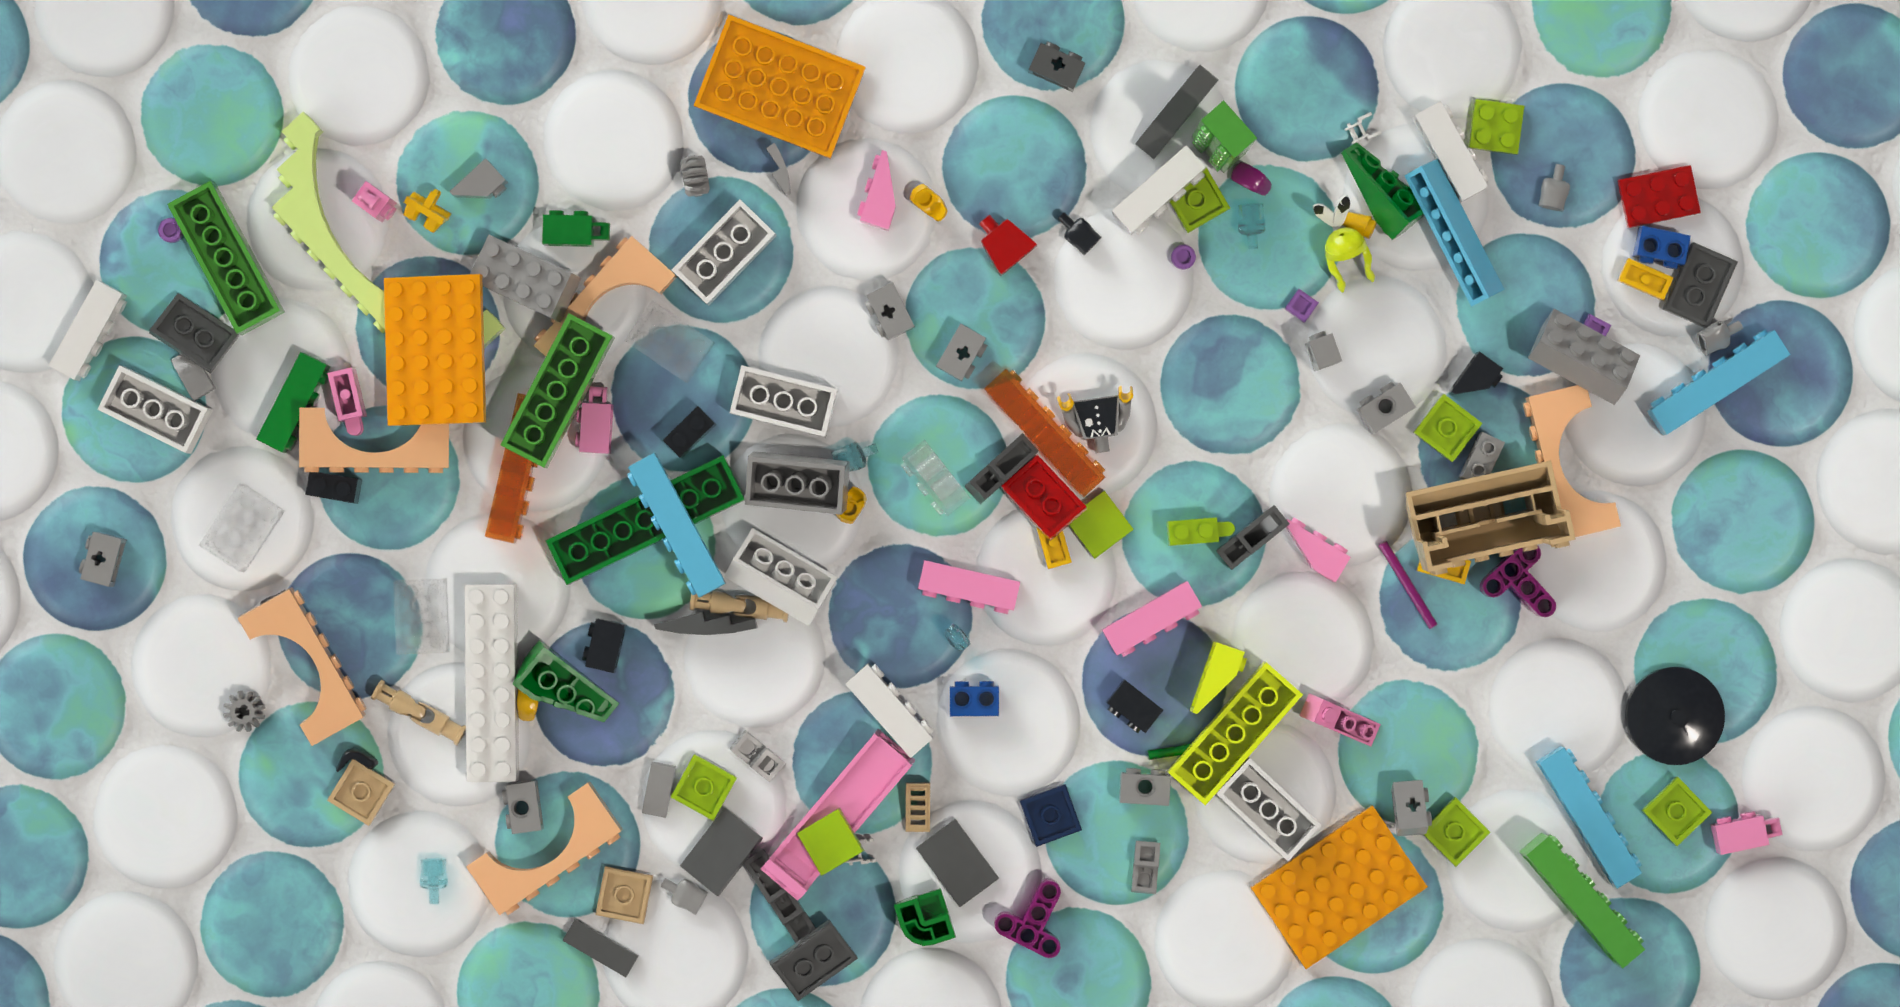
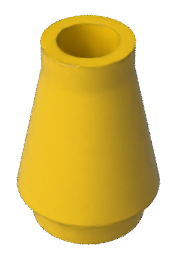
[1342,212,1377,239]

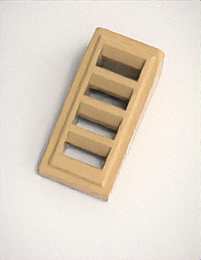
[906,782,930,832]

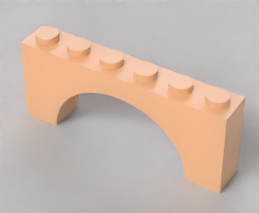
[534,236,677,356]
[1523,385,1621,537]
[299,408,449,473]
[238,587,366,746]
[466,782,623,915]

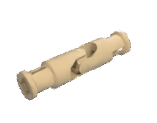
[690,591,789,623]
[371,680,466,746]

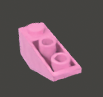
[857,150,896,231]
[1286,518,1351,582]
[1299,694,1381,746]

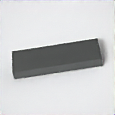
[562,919,639,978]

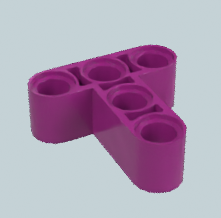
[1480,545,1556,617]
[994,879,1061,958]

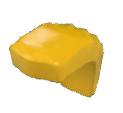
[910,184,948,222]
[836,486,867,524]
[517,689,539,721]

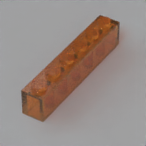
[984,369,1106,497]
[485,393,538,543]

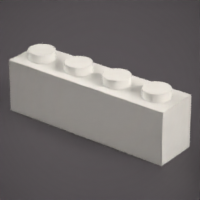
[1412,101,1489,203]
[48,280,127,381]

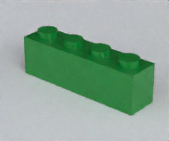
[256,352,331,453]

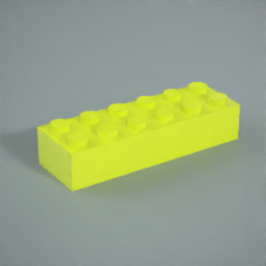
[1167,661,1303,805]

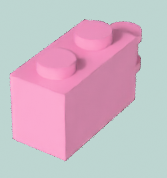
[352,181,397,222]
[327,367,367,436]
[575,386,614,454]
[1710,811,1783,855]

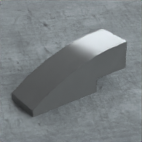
[964,433,1039,504]
[1216,505,1290,570]

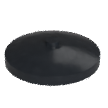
[1625,667,1725,765]

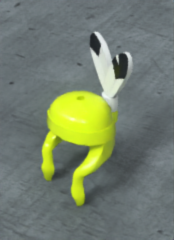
[1313,195,1375,293]

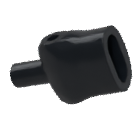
[1058,212,1102,255]

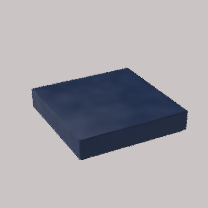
[1019,784,1082,847]

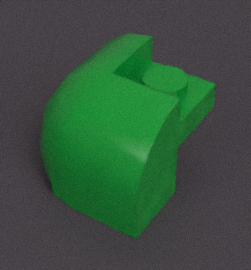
[894,888,956,946]

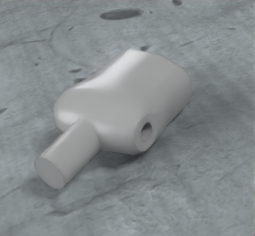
[1538,164,1570,212]
[1696,321,1743,355]
[661,878,708,915]

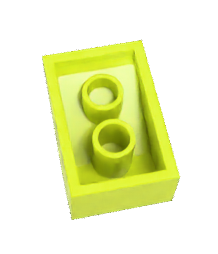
[1189,641,1247,714]

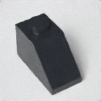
[1448,351,1503,395]

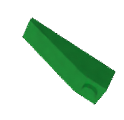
[1341,142,1424,240]
[513,640,619,722]

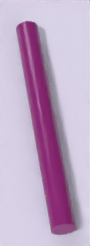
[1378,541,1438,629]

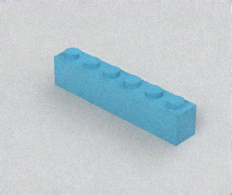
[1404,159,1505,307]
[1647,329,1791,435]
[627,453,726,598]
[1536,746,1642,889]

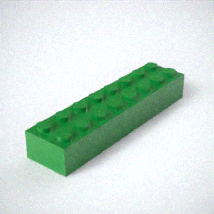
[545,455,745,585]

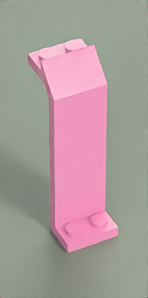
[761,729,915,901]

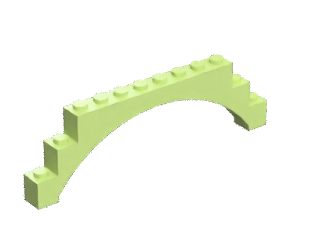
[272,112,506,348]

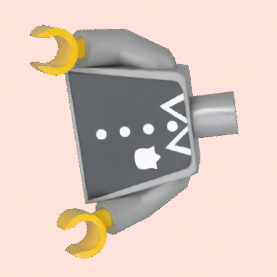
[1057,386,1133,453]

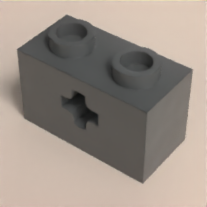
[1028,42,1085,92]

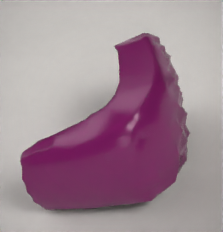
[1231,162,1272,196]

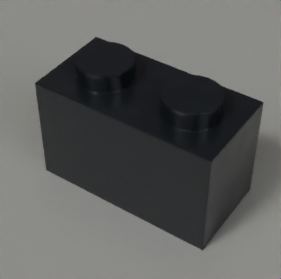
[663,406,717,458]
[305,472,362,504]
[582,618,627,673]
[1106,679,1163,733]

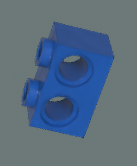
[1633,226,1691,269]
[950,681,999,717]

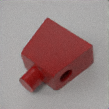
[979,215,1037,276]

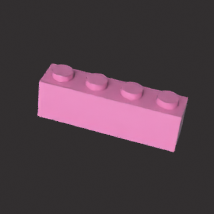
[918,560,1020,614]
[1101,581,1202,657]

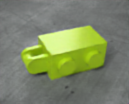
[1166,517,1235,546]

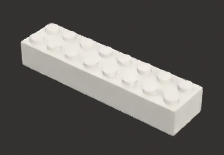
[464,584,519,782]

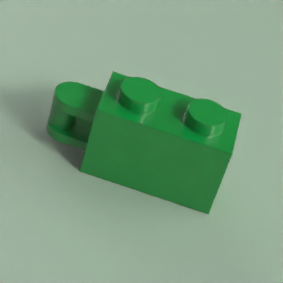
[542,210,610,247]

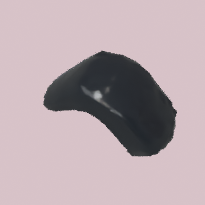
[336,747,378,772]

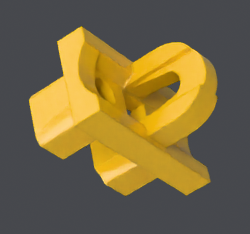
[403,188,451,233]

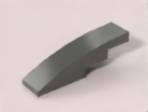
[1135,65,1219,159]
[654,612,758,635]
[744,849,816,943]

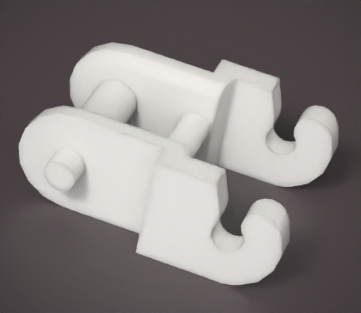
[1344,112,1381,144]
[845,838,877,865]

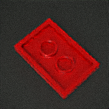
[1618,165,1701,228]
[1001,454,1087,541]

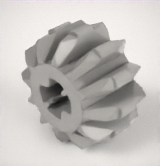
[680,155,710,197]
[223,691,266,732]

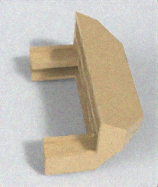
[1406,460,1576,575]

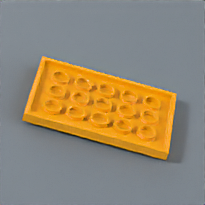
[693,14,866,159]
[384,274,486,426]
[1251,805,1428,969]

